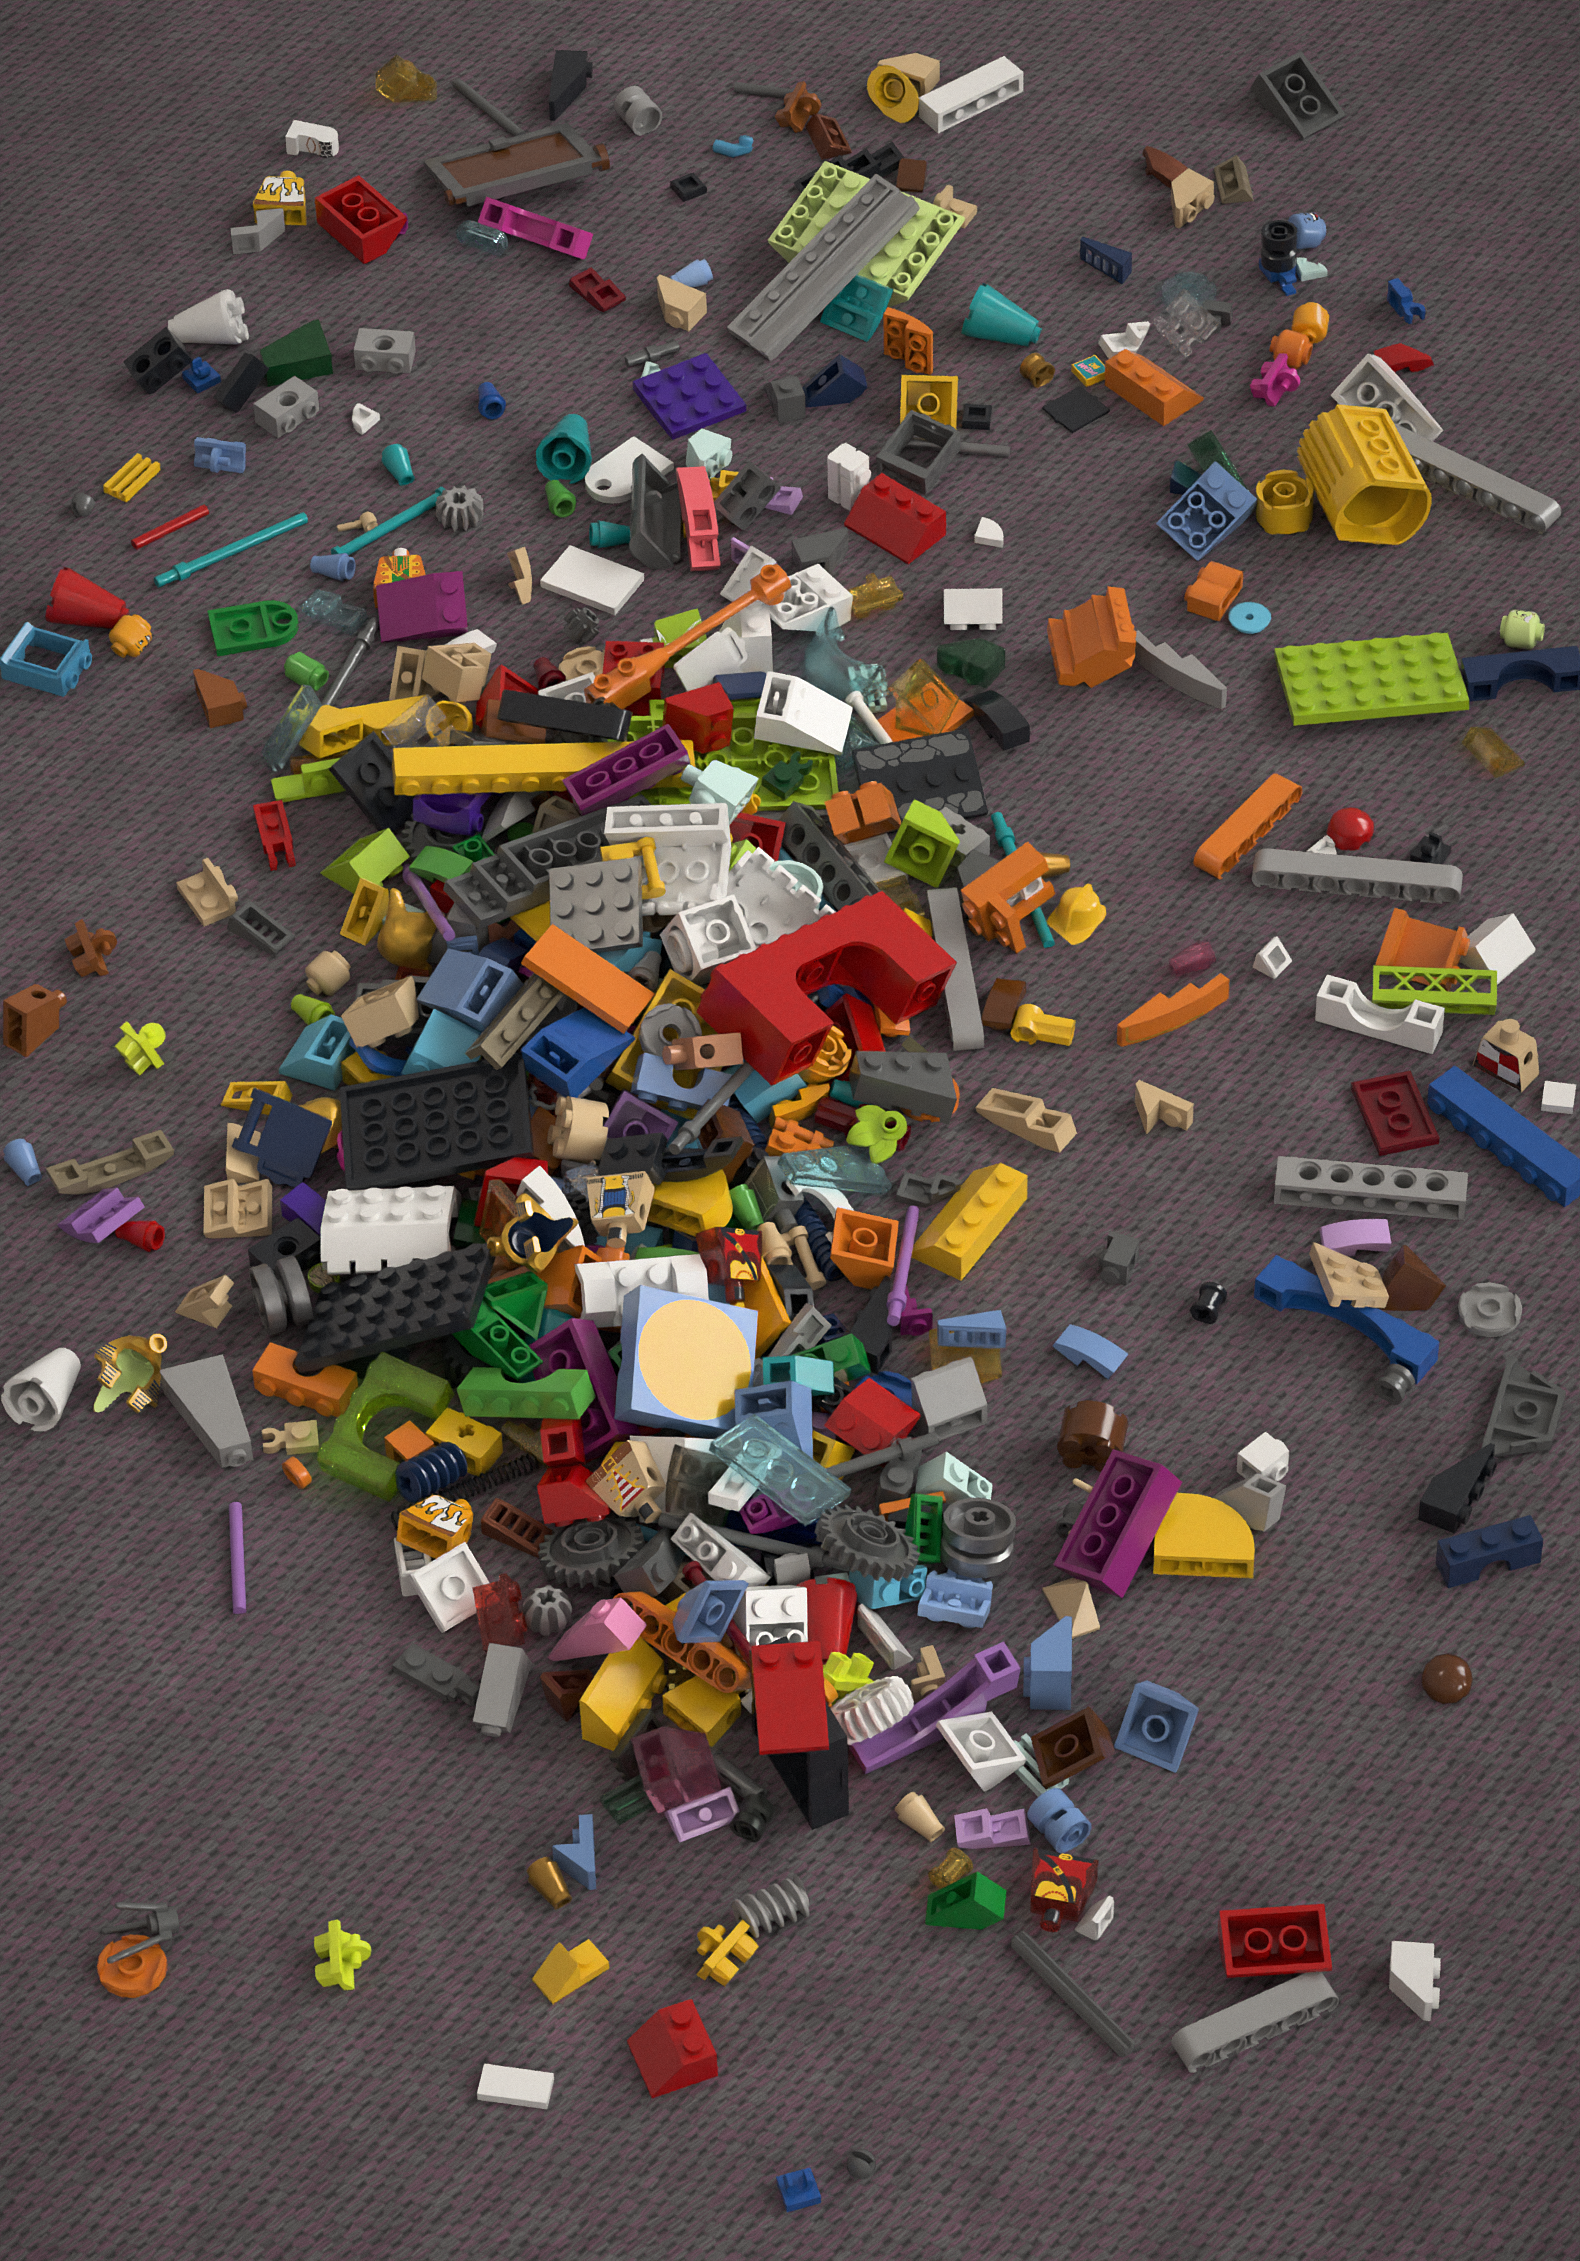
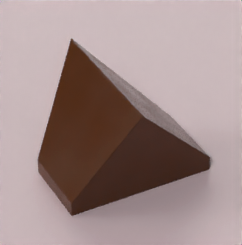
[1379,1245,1446,1311]

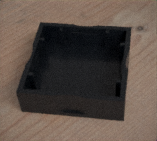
[749,1636,849,1830]

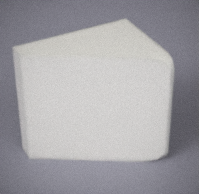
[1075,1896,1114,1941]

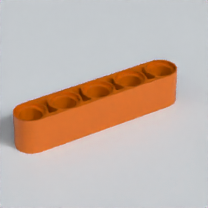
[1193,773,1303,879]
[613,1591,751,1693]

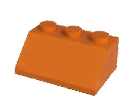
[1105,349,1204,426]

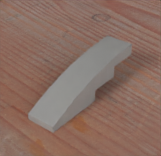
[1134,630,1227,709]
[482,791,543,842]
[753,1303,832,1387]

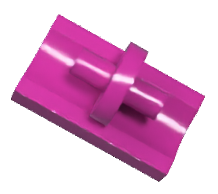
[1250,353,1301,407]

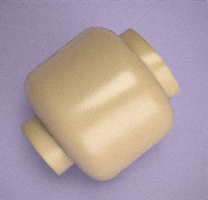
[305,951,351,996]

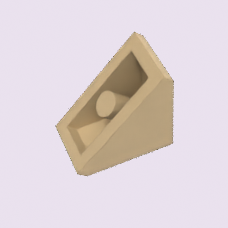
[389,646,440,701]

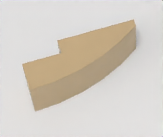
[975,1088,1077,1153]

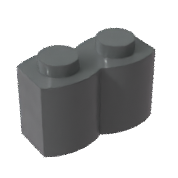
[875,1438,922,1512]

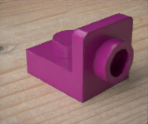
[899,1286,933,1336]

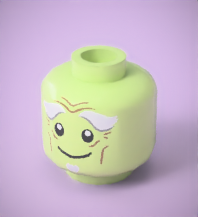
[1500,610,1545,650]

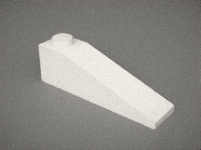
[1331,354,1443,441]

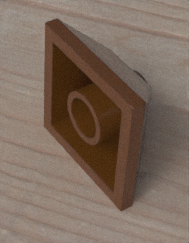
[1031,1706,1115,1789]

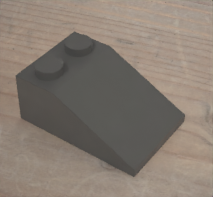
[1251,51,1346,139]

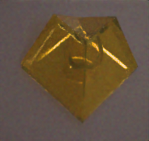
[887,658,960,736]

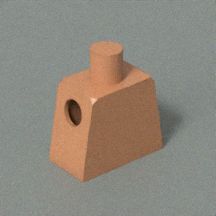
[662,1033,743,1071]

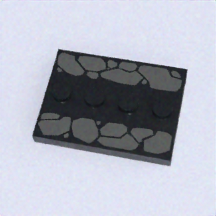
[852,728,988,835]

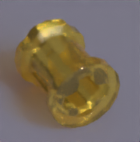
[928,1847,973,1889]

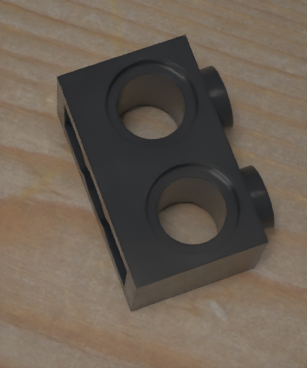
[123,327,193,394]

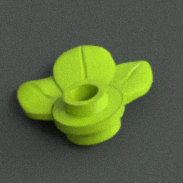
[846,1105,907,1164]

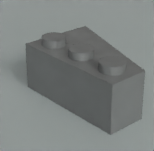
[849,1051,957,1124]

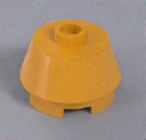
[798,1026,851,1084]

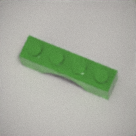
[456,1367,595,1419]

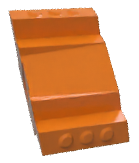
[1047,586,1137,688]

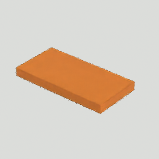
[521,924,655,1034]

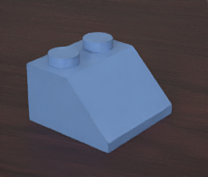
[1023,1616,1072,1710]

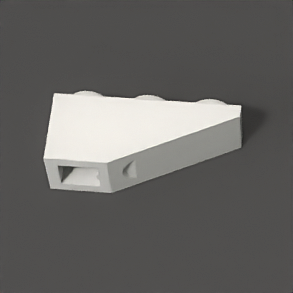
[671,1513,771,1587]

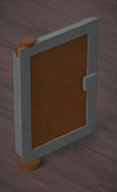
[424,123,610,206]

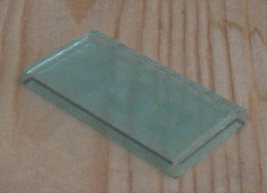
[709,1414,851,1526]

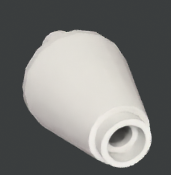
[168,289,249,345]

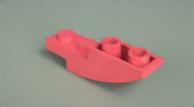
[676,466,721,571]

